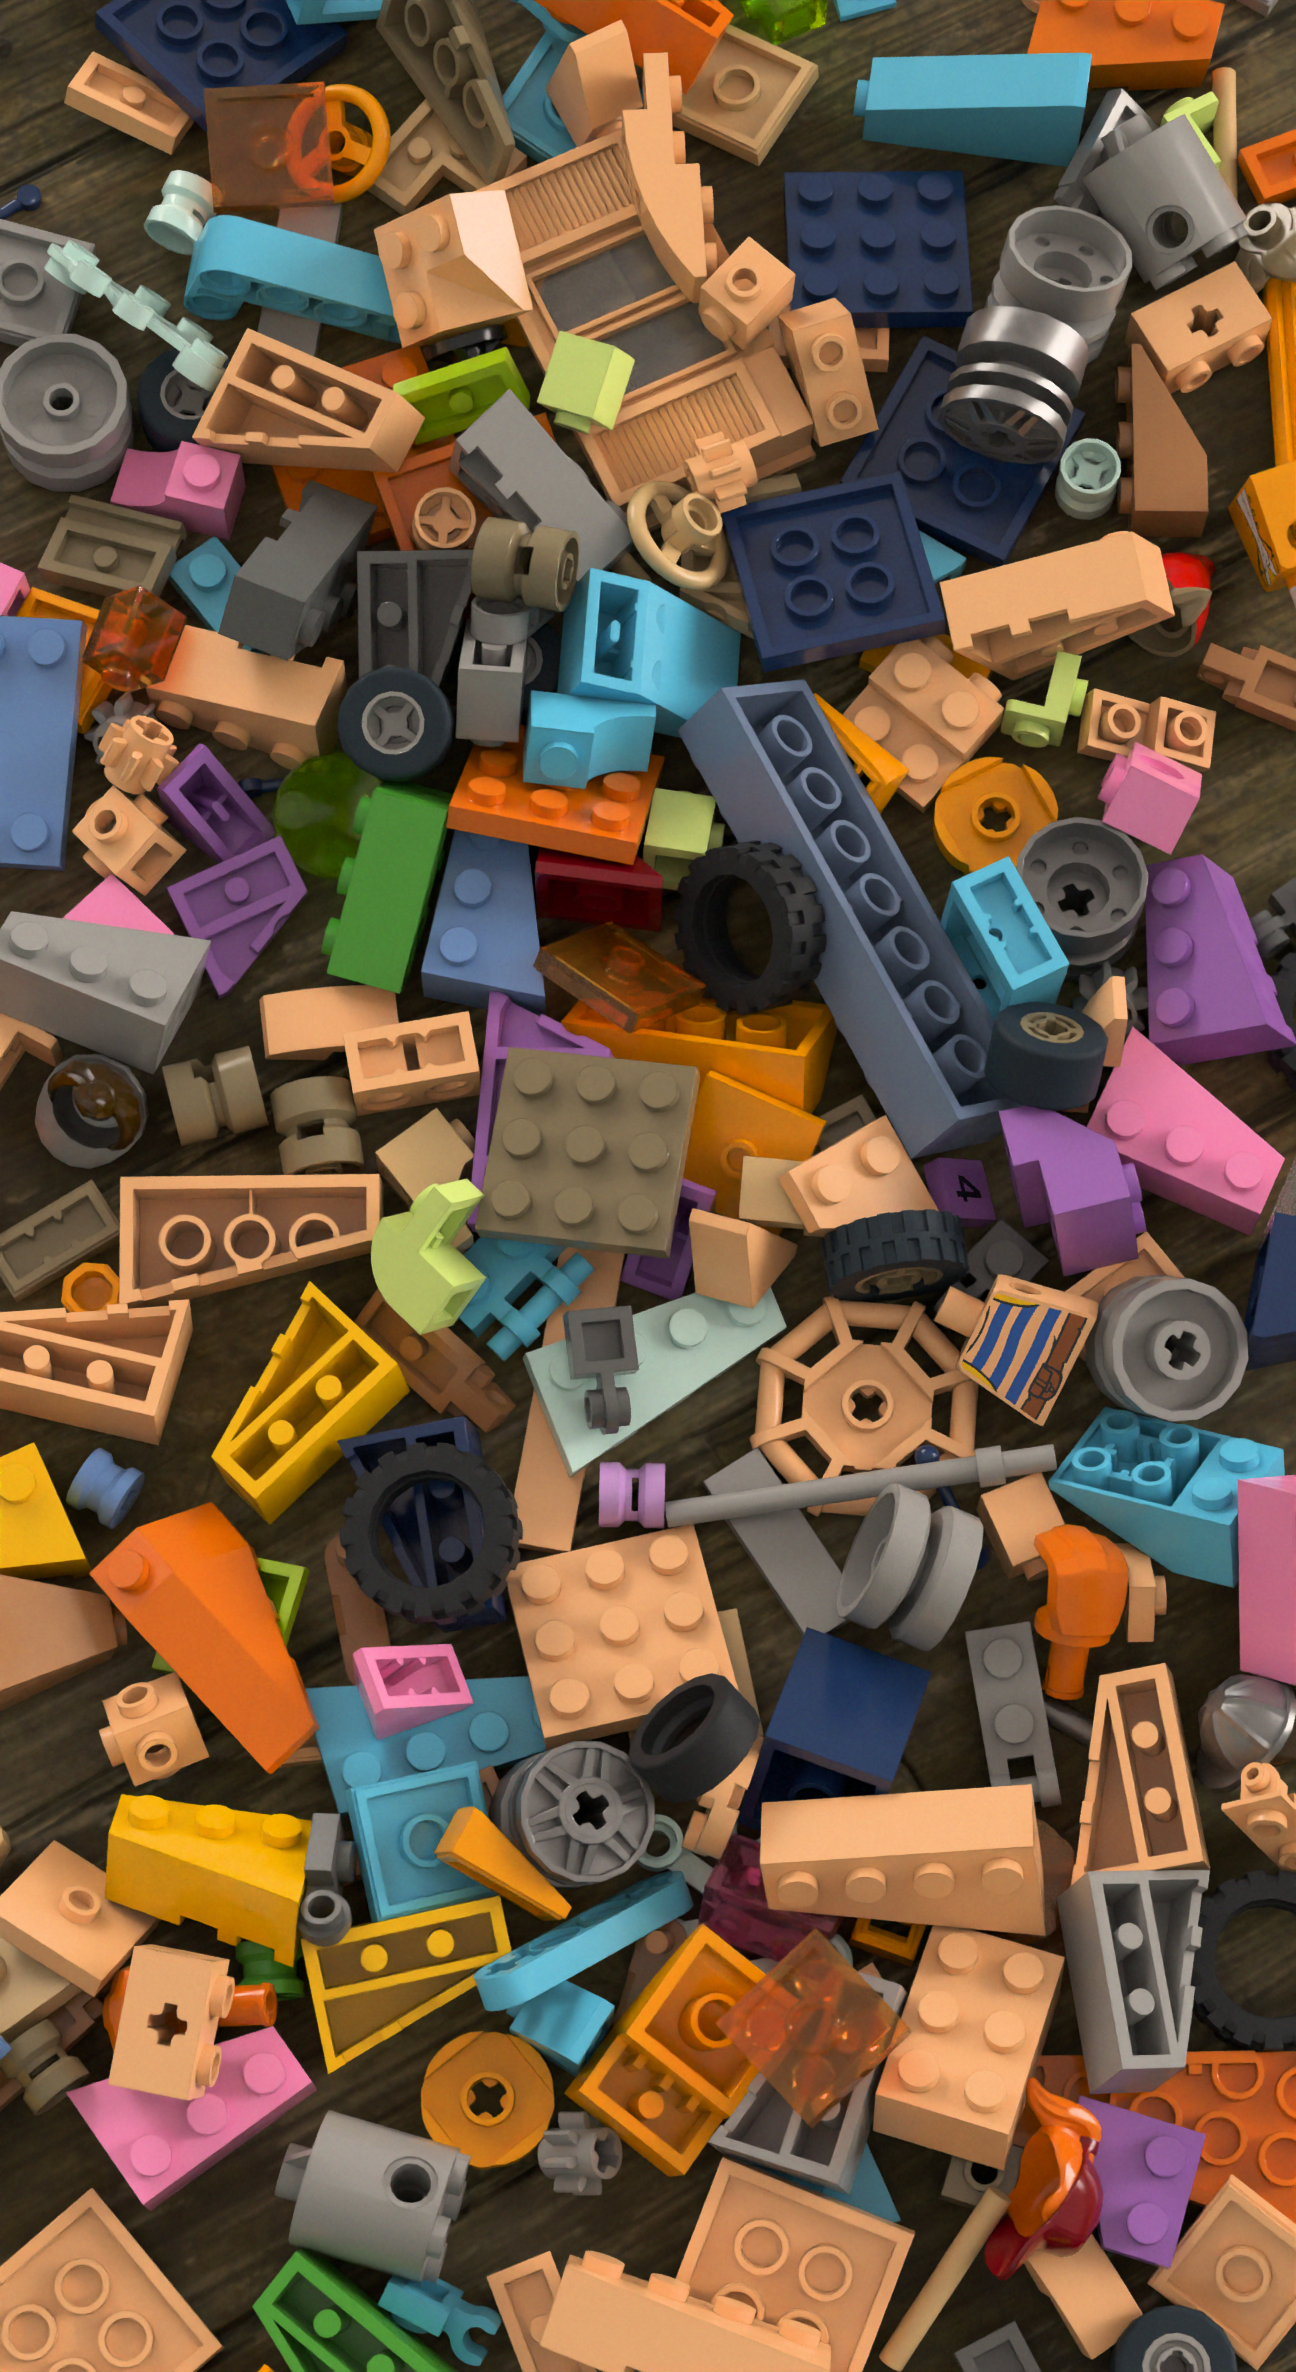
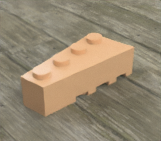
[119,1174,384,1309]
[760,1784,1046,1936]
[539,2250,831,2372]

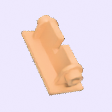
[1221,1762,1296,1873]

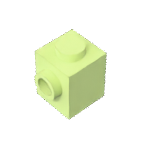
[537,331,635,434]
[643,788,725,890]

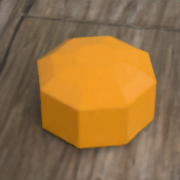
[61,1262,119,1313]

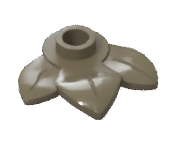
[1234,202,1296,294]

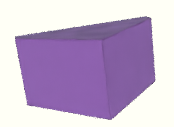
[157,743,277,864]
[620,1178,717,1301]

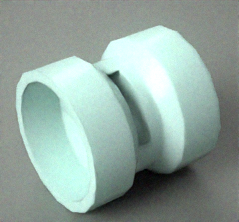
[144,170,223,255]
[1055,438,1121,520]

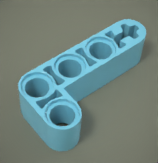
[183,215,401,343]

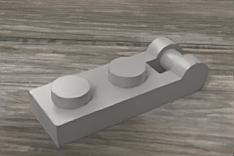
[965,1621,1062,1808]

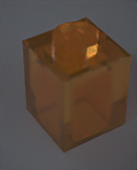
[81,585,188,692]

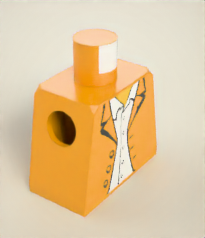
[1228,460,1296,608]

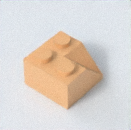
[374,190,534,348]

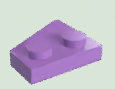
[1076,2095,1206,2270]

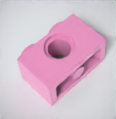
[1098,742,1202,855]

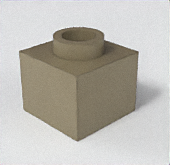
[938,2145,1024,2219]

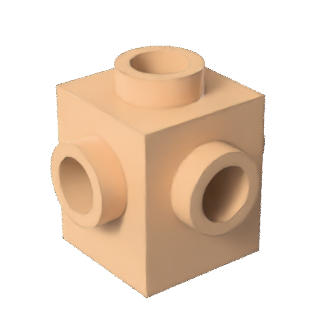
[72,785,187,896]
[99,1672,210,1787]

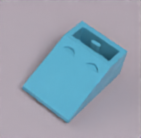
[557,567,741,738]
[1049,1407,1285,1588]

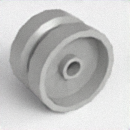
[0,334,135,492]
[1085,1275,1249,1422]
[836,1483,983,1651]

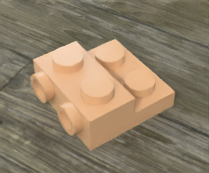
[842,636,1004,813]

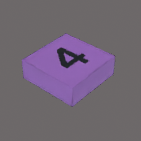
[923,1158,996,1228]

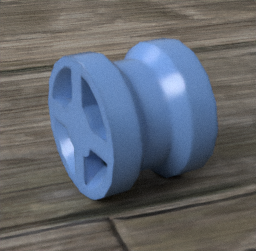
[66,1447,146,1530]

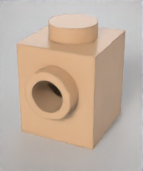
[698,236,796,351]

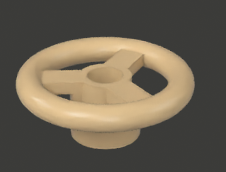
[627,481,730,590]

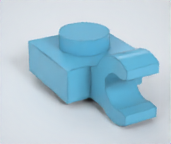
[378,2276,503,2366]

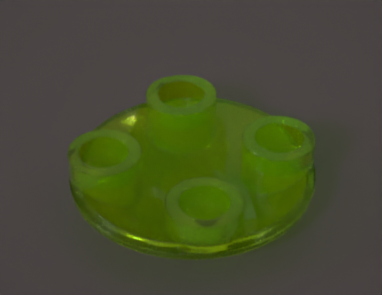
[273,753,383,879]

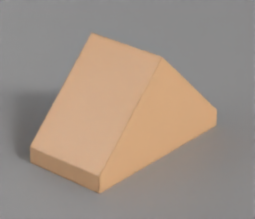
[689,1208,798,1309]

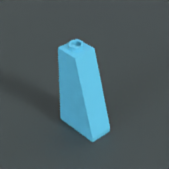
[853,53,1092,167]

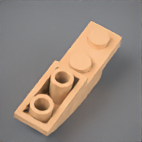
[621,52,717,303]

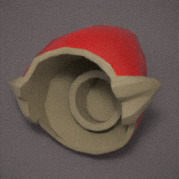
[1128,552,1216,657]

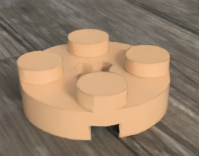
[681,1735,764,1860]

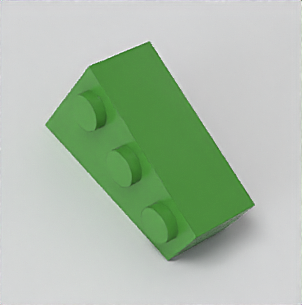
[321,781,453,994]
[252,2249,459,2372]

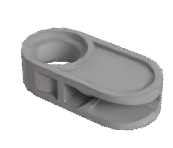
[470,595,556,645]

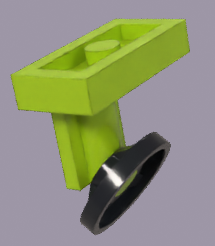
[393,325,530,445]

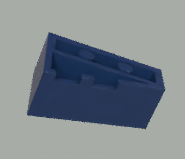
[337,1416,508,1633]

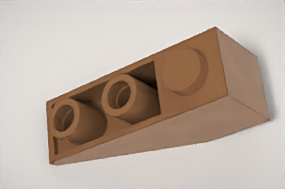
[1115,344,1209,538]

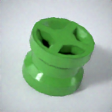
[235,1941,305,2002]

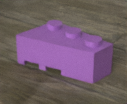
[1145,854,1296,1065]

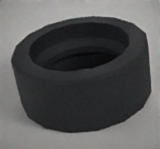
[629,1673,760,1803]

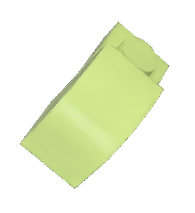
[371,1178,487,1335]

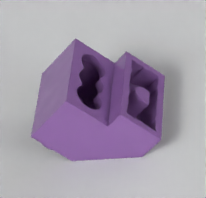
[999,1105,1147,1276]

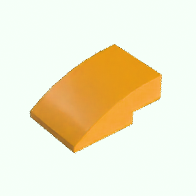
[564,1924,806,2177]

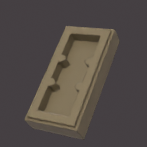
[0,1179,120,1303]

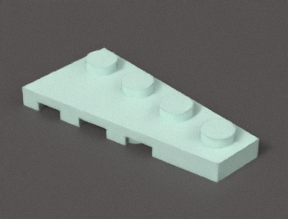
[523,1287,787,1478]

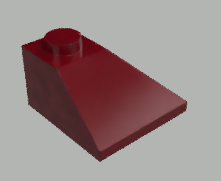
[535,847,663,932]

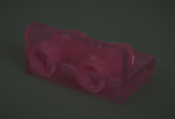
[697,1833,844,1977]

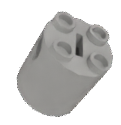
[1082,113,1248,290]
[275,2110,471,2284]

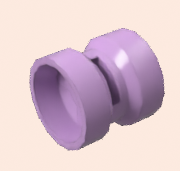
[599,1462,665,1528]

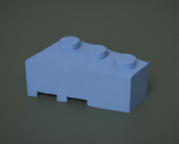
[421,830,546,1016]

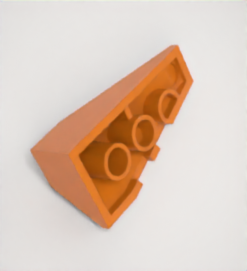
[89,1502,319,1774]

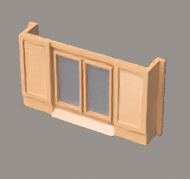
[473,128,816,532]

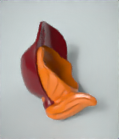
[985,2077,1104,2281]

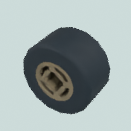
[984,1002,1108,1110]

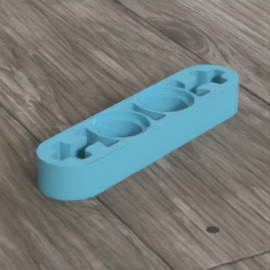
[474,1871,694,2011]

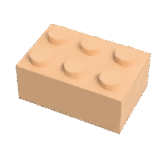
[873,1925,1065,2171]

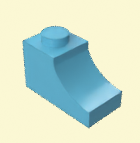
[523,690,656,789]

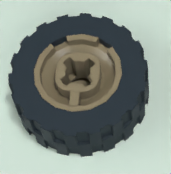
[821,1209,970,1302]

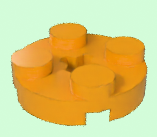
[933,757,1058,876]
[421,2031,555,2170]

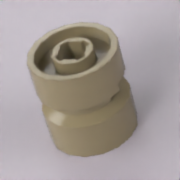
[471,517,581,612]
[162,1046,269,1146]
[270,1076,366,1175]

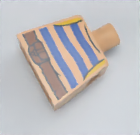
[934,1274,1099,1427]

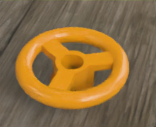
[284,84,391,204]

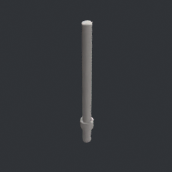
[665,1444,1057,1528]

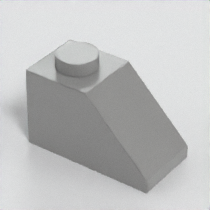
[456,619,528,747]

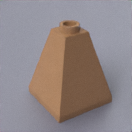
[0,1574,127,1711]

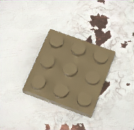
[475,1047,701,1259]

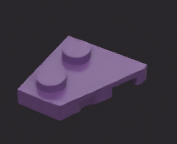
[167,835,308,1000]

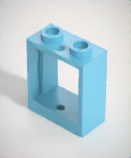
[940,856,1070,1020]

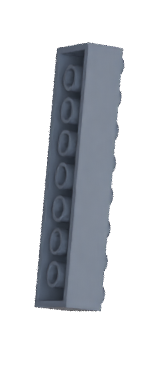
[677,679,1024,1159]

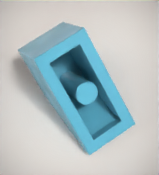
[506,1980,614,2077]

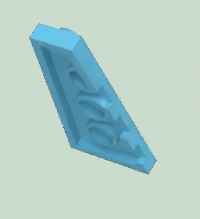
[305,1676,592,1818]

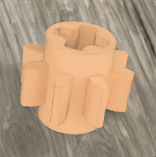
[683,431,758,514]
[98,715,180,794]

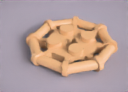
[749,1295,979,1517]

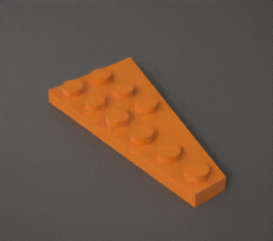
[1012,2050,1296,2224]

